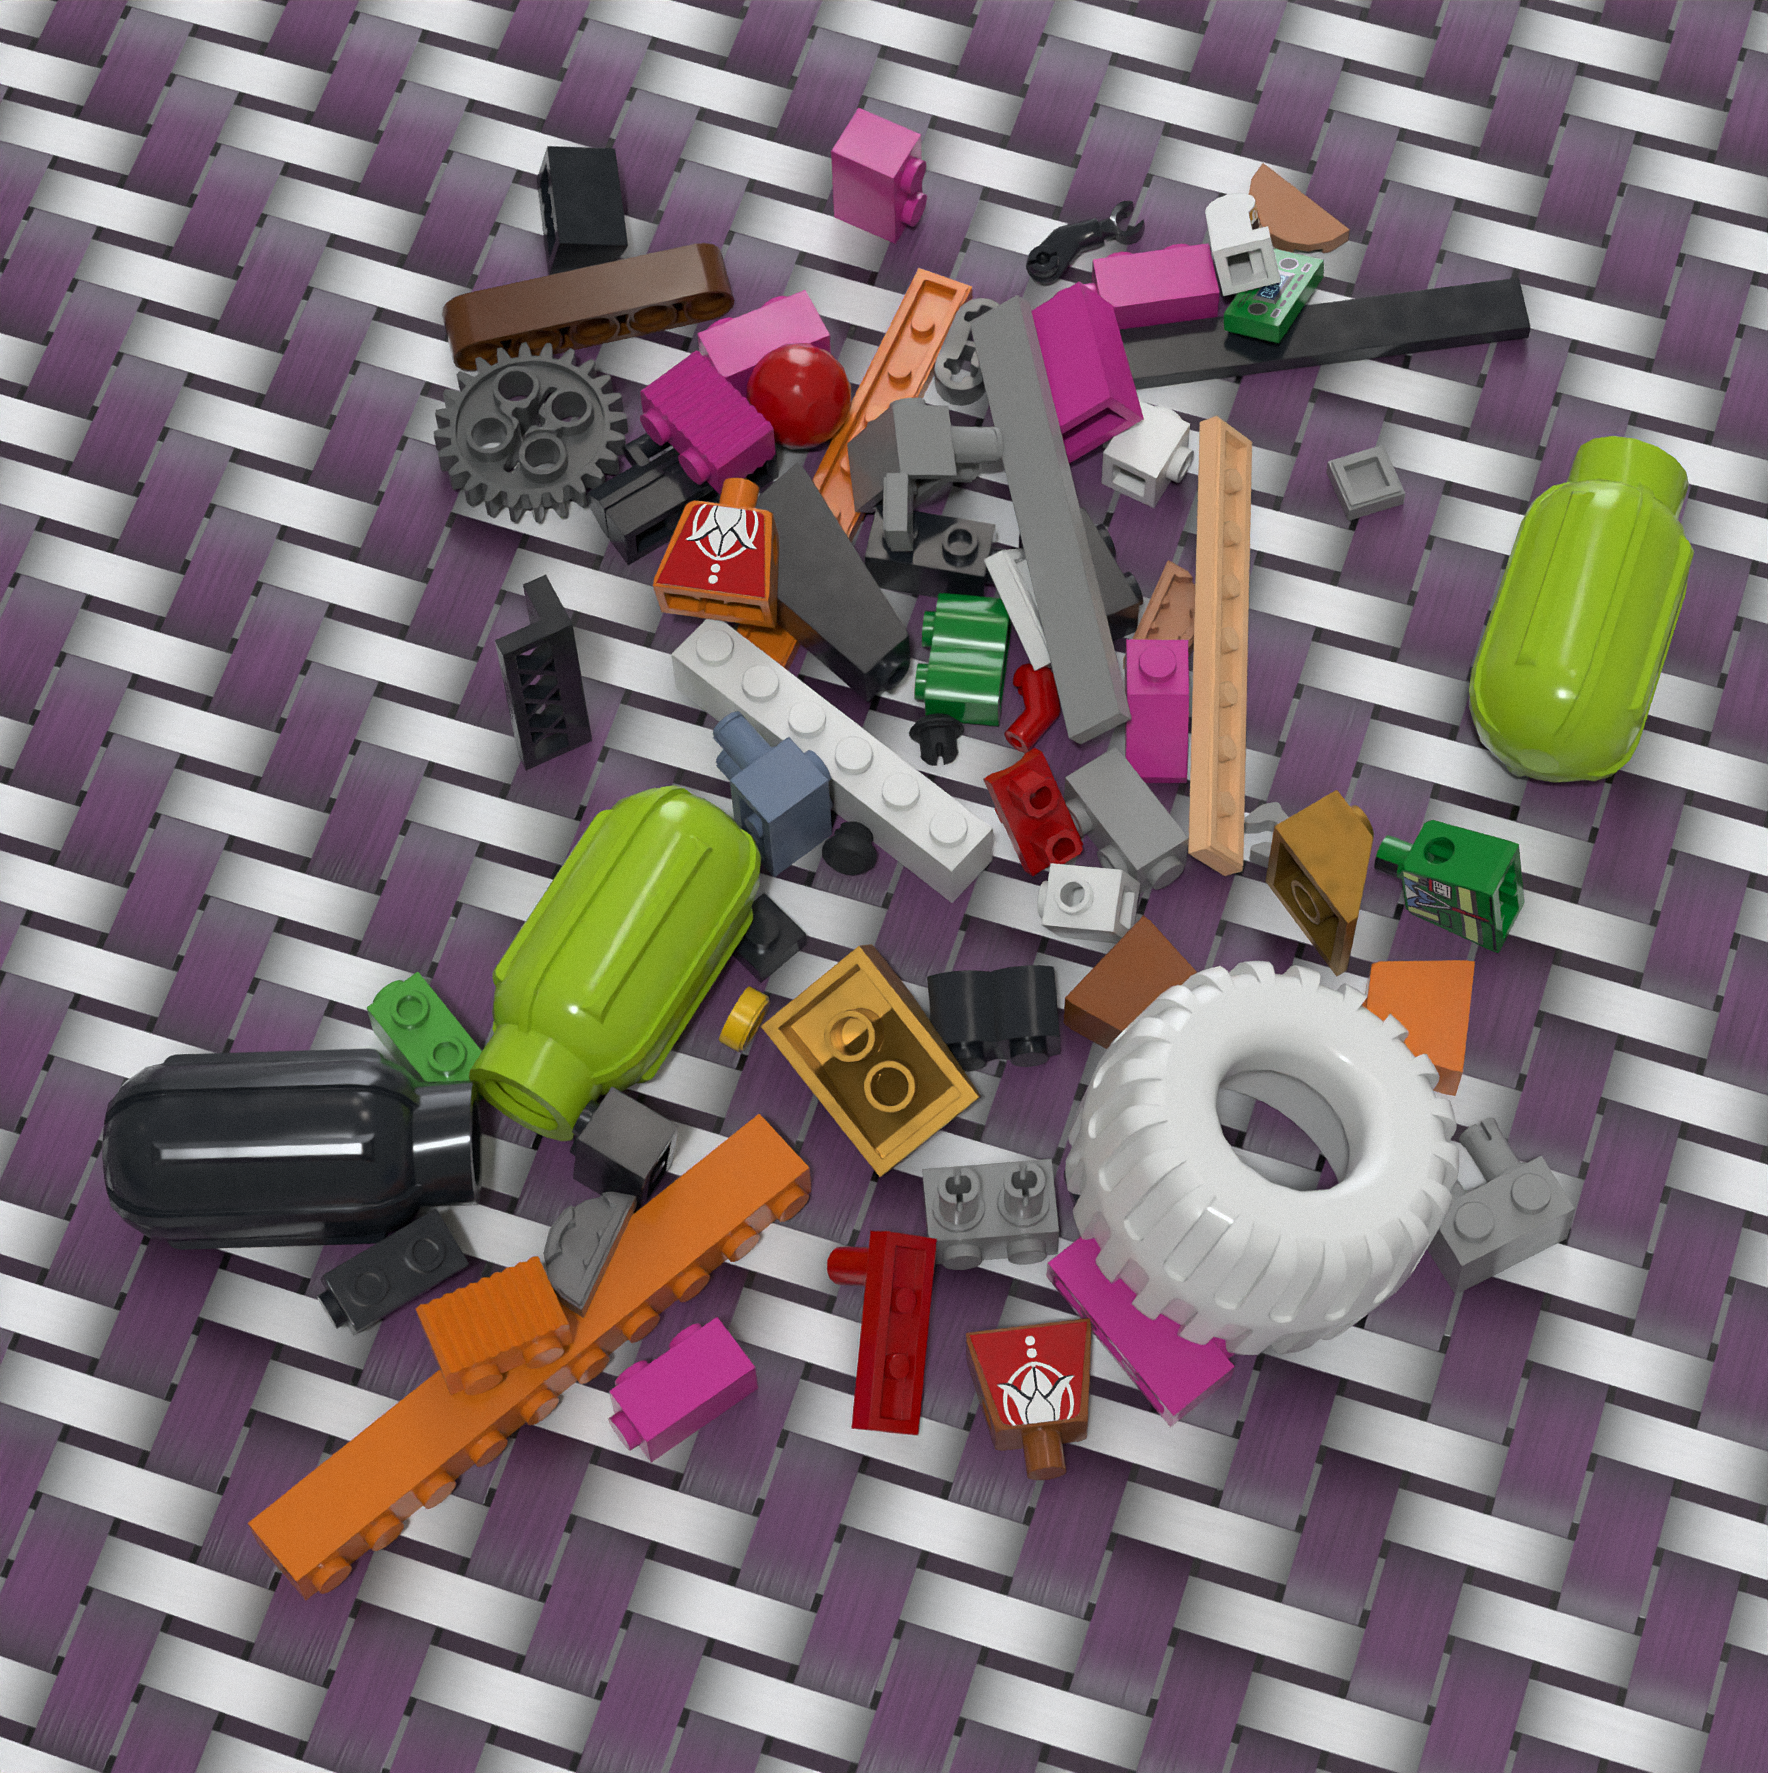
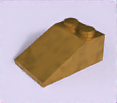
[761,944,981,1177]

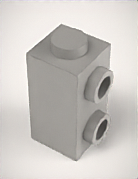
[1064,746,1188,894]

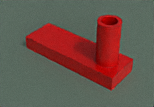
[827,1231,937,1436]

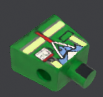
[1374,820,1525,953]

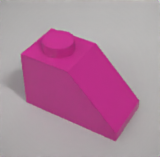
[1124,639,1189,783]

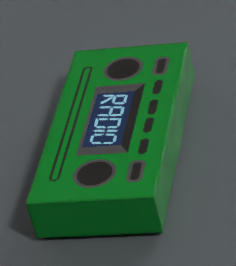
[1224,248,1324,343]

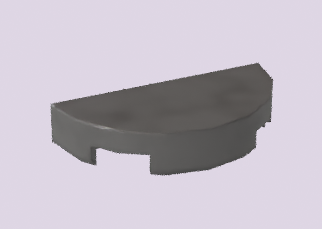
[543,1192,637,1318]

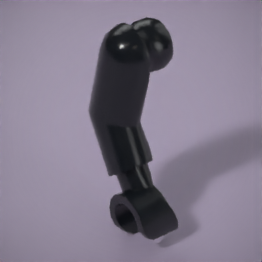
[1026,201,1145,284]

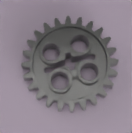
[433,342,628,523]

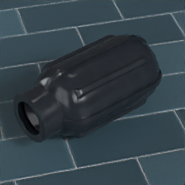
[102,1048,482,1250]

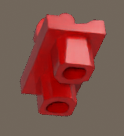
[983,748,1084,876]

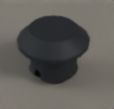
[909,713,964,766]
[822,821,877,875]

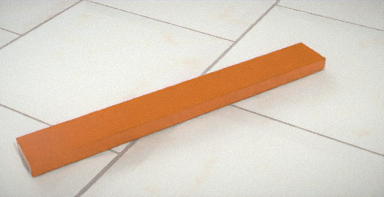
[737,268,973,670]

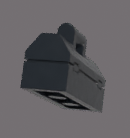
[587,433,778,566]

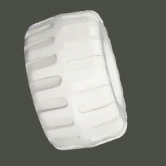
[1065,961,1459,1355]

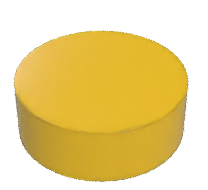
[719,986,770,1052]

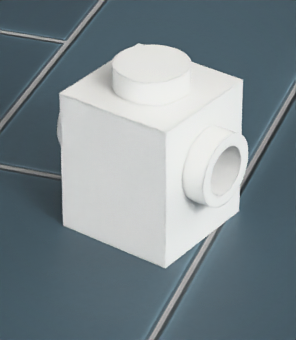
[1101,400,1194,508]
[1037,863,1140,943]

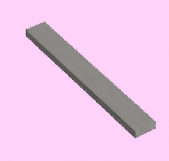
[970,295,1132,744]

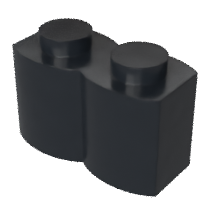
[927,965,1061,1072]

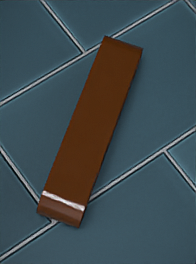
[442,243,735,371]

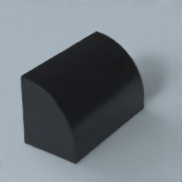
[537,146,628,275]

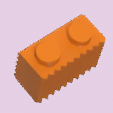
[416,1256,573,1395]

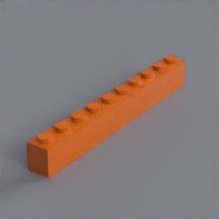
[248,1114,812,1601]

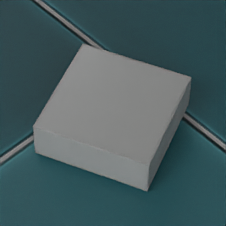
[1326,445,1405,521]
[883,473,914,551]

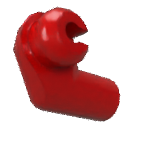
[1004,663,1061,753]

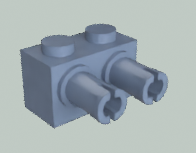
[713,711,833,877]

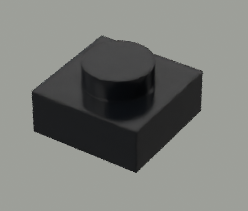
[732,893,807,983]

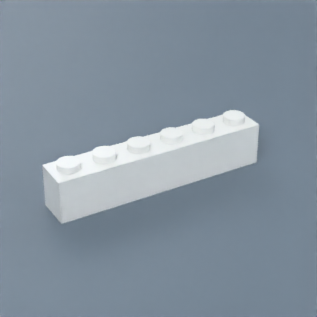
[671,619,993,903]

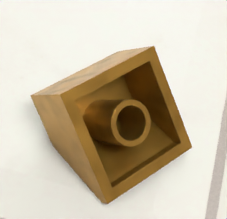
[1265,790,1374,977]

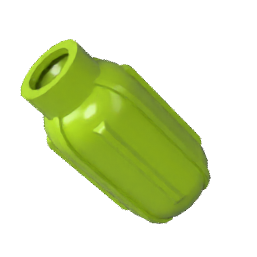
[1469,436,1694,782]
[468,785,761,1141]

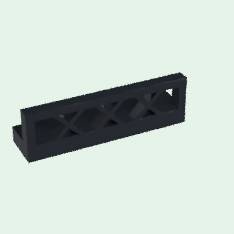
[495,575,592,771]

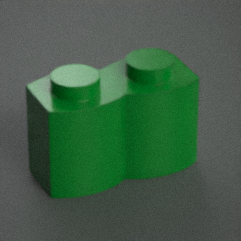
[914,593,1012,726]

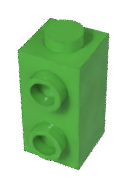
[366,972,484,1101]

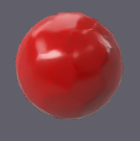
[746,343,851,450]

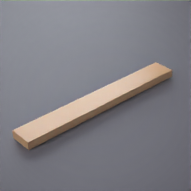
[1188,416,1252,876]

